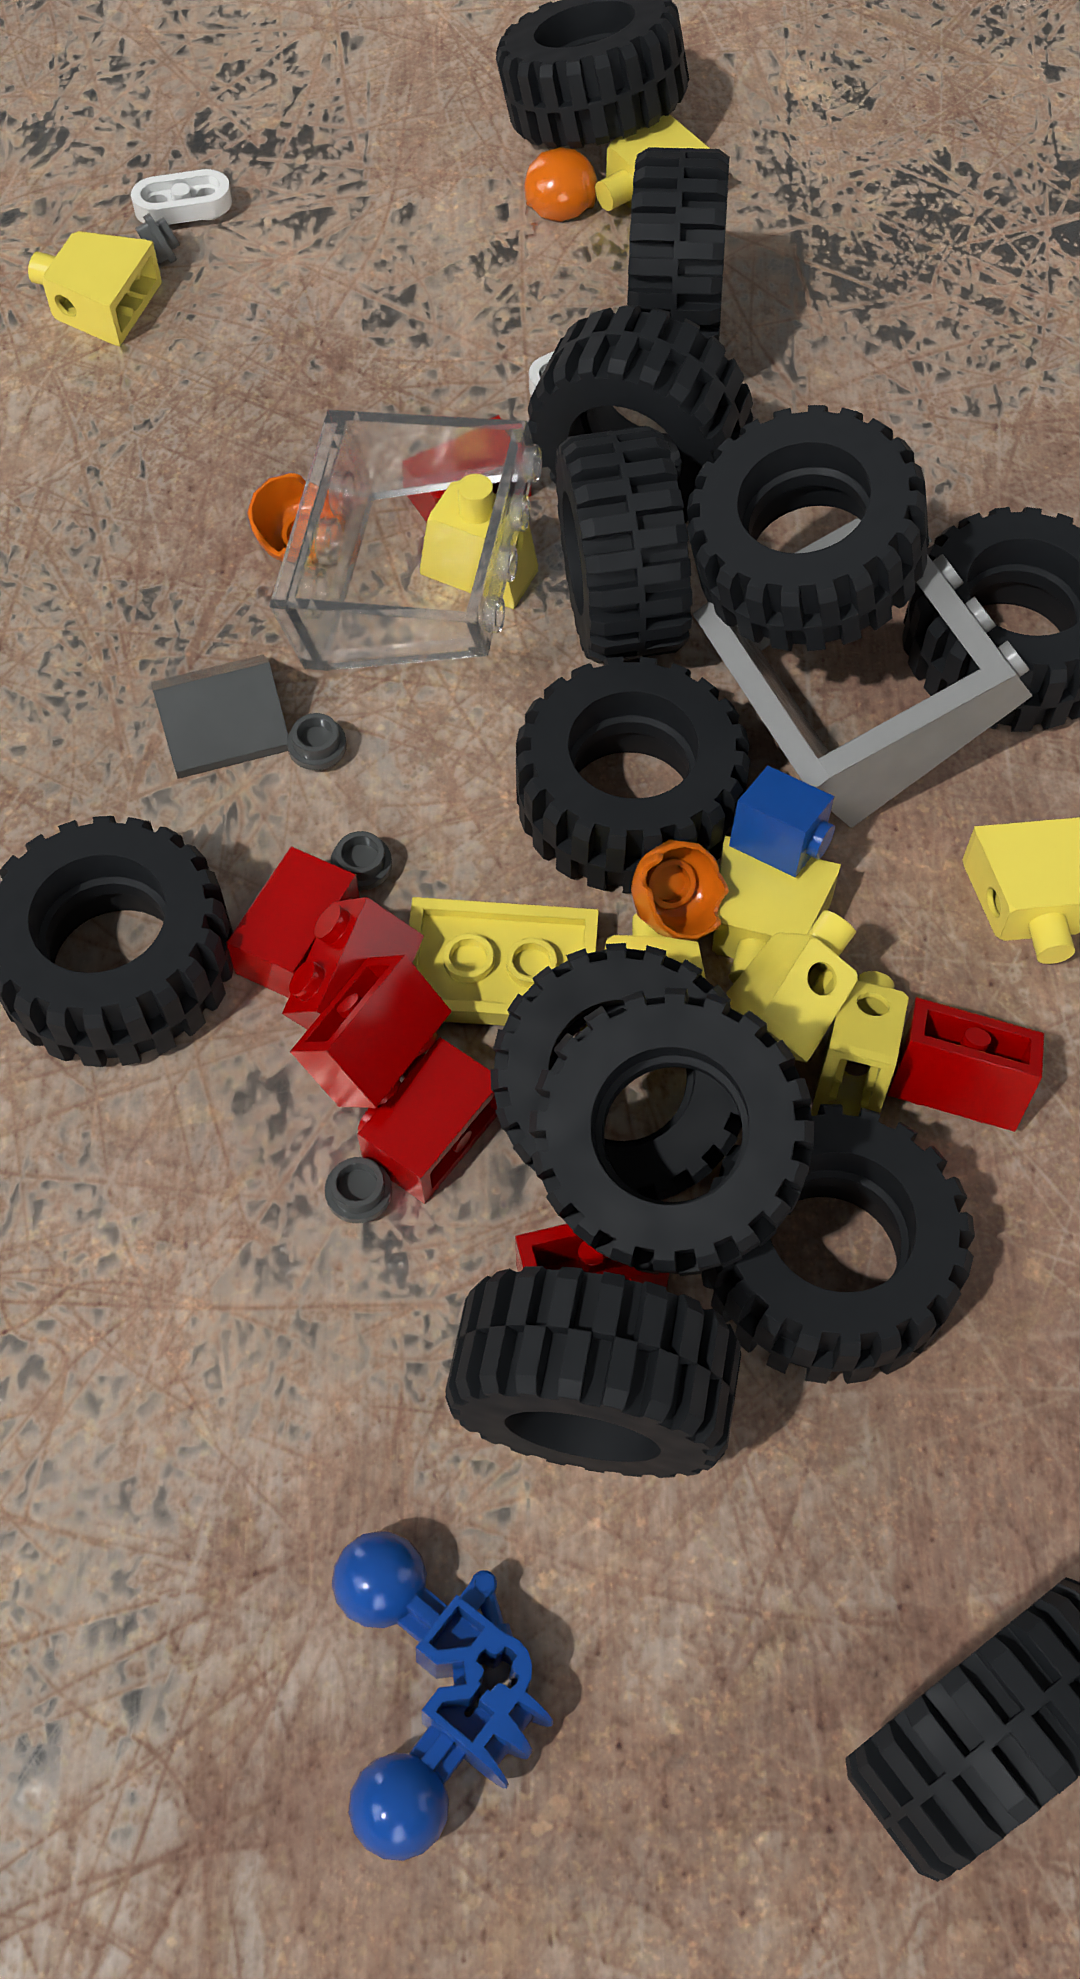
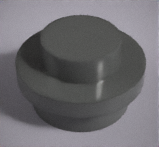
[135,213,180,265]
[287,713,347,770]
[331,831,392,891]
[325,1157,392,1223]

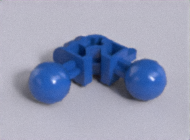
[332,1531,554,1861]

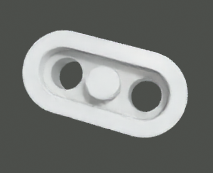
[131,169,232,225]

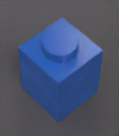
[729,765,835,877]

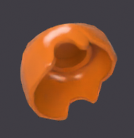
[524,147,598,222]
[247,473,339,566]
[631,840,729,941]

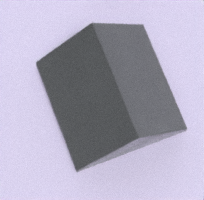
[152,655,288,779]

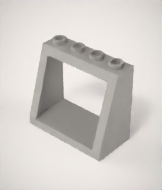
[693,518,1032,828]

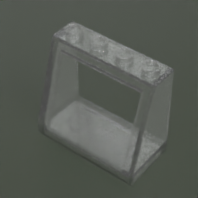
[269,409,542,671]

